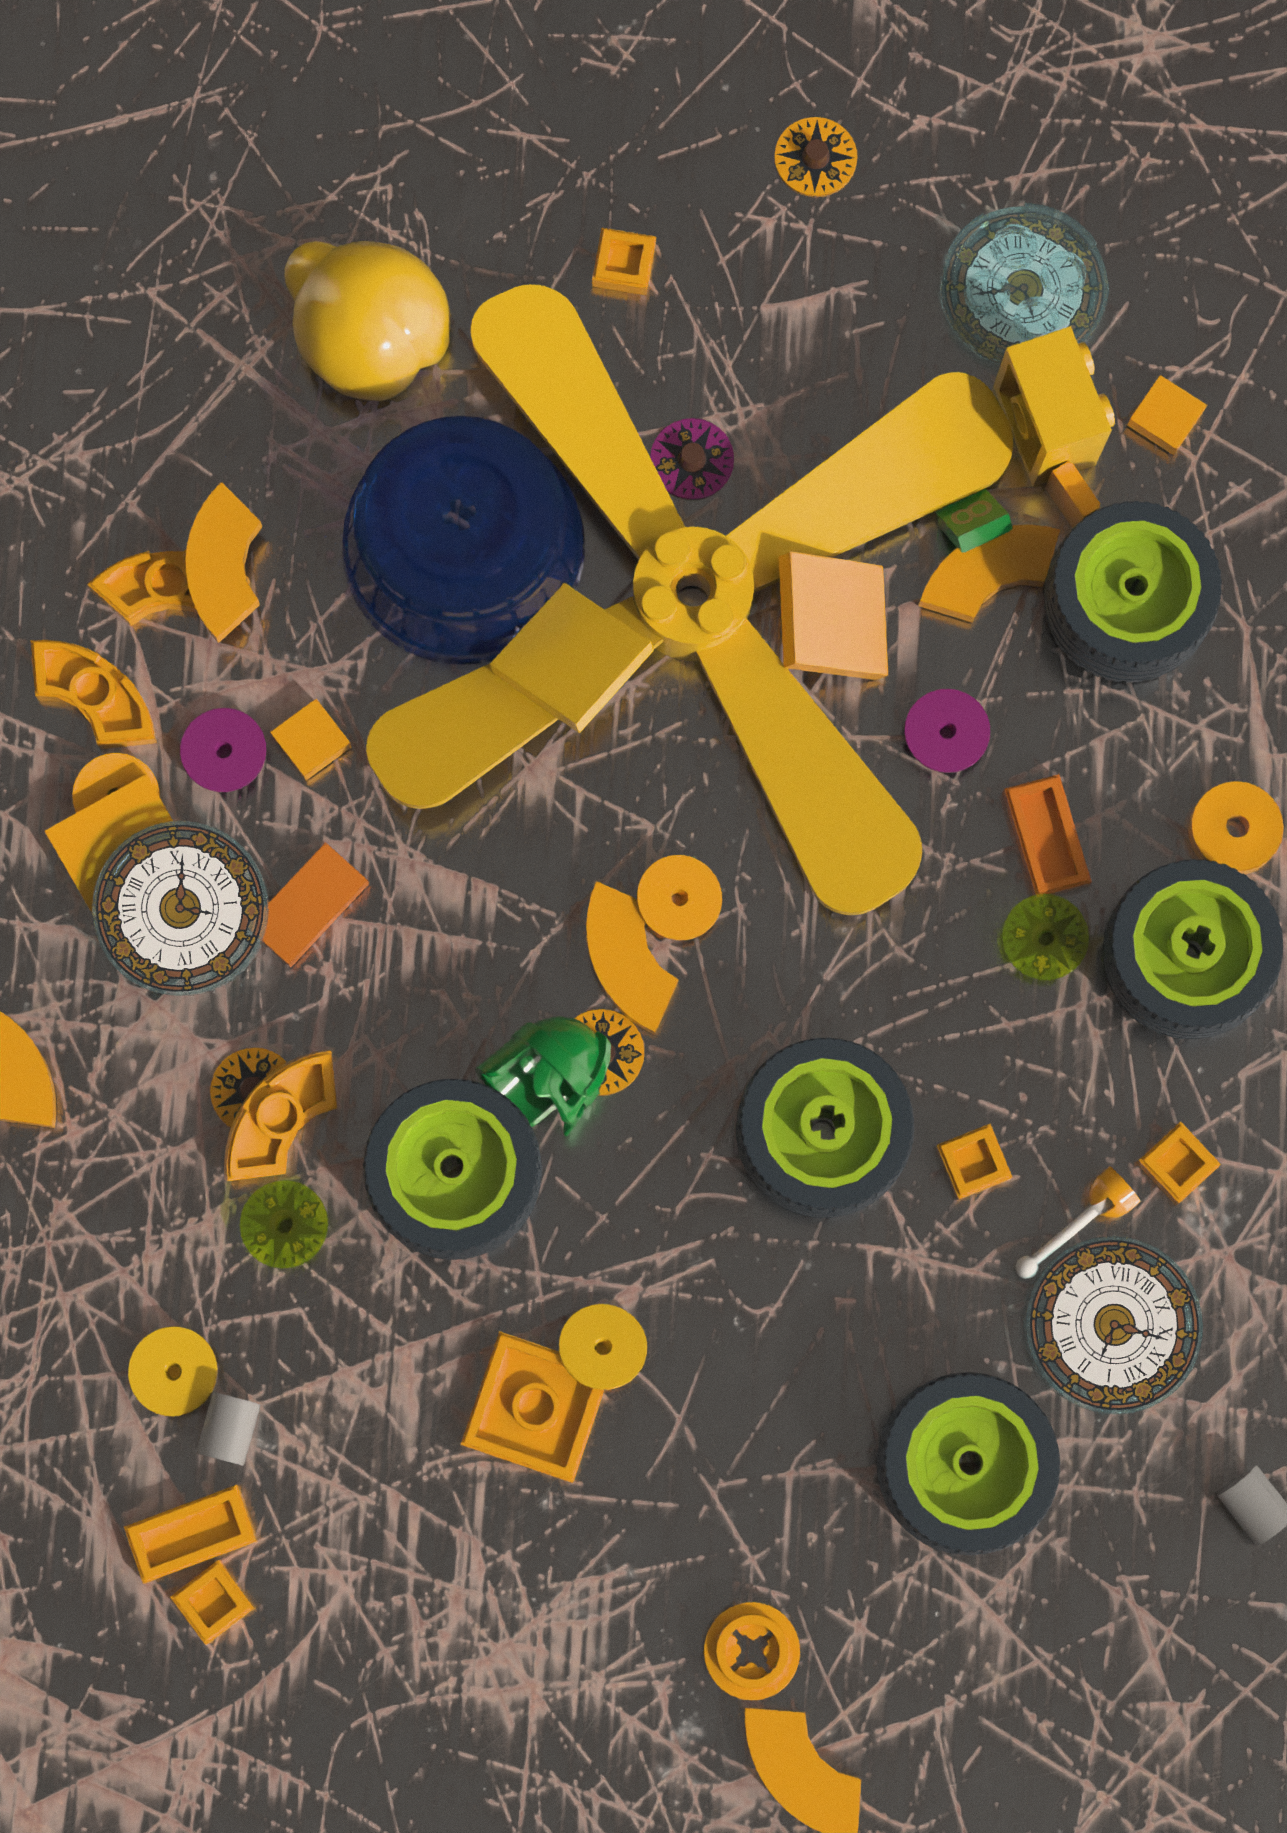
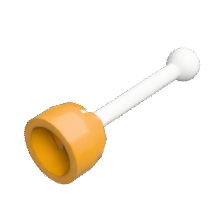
[1015,1166,1141,1279]

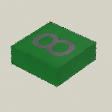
[935,488,1013,553]

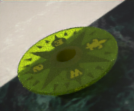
[1002,894,1089,980]
[240,1180,328,1269]

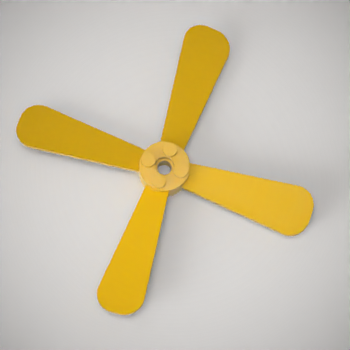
[366,284,1013,915]

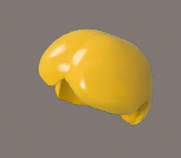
[284,241,451,401]

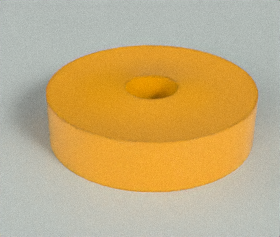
[1188,781,1284,874]

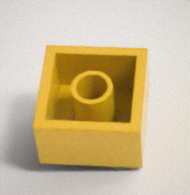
[993,326,1115,487]

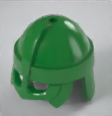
[475,1016,611,1137]

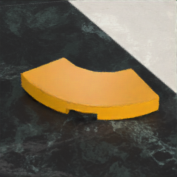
[185,482,262,643]
[918,525,1060,623]
[87,549,250,626]
[30,640,157,749]
[586,881,679,1035]
[0,1011,56,1128]
[224,1049,337,1181]
[744,1707,861,1833]

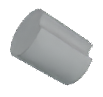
[196,1392,261,1466]
[1217,1465,1287,1546]

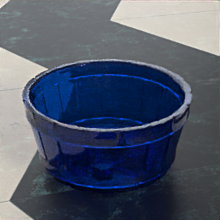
[342,416,586,665]

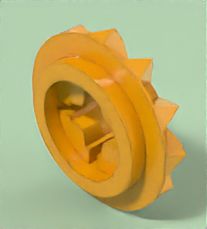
[704,1602,800,1700]

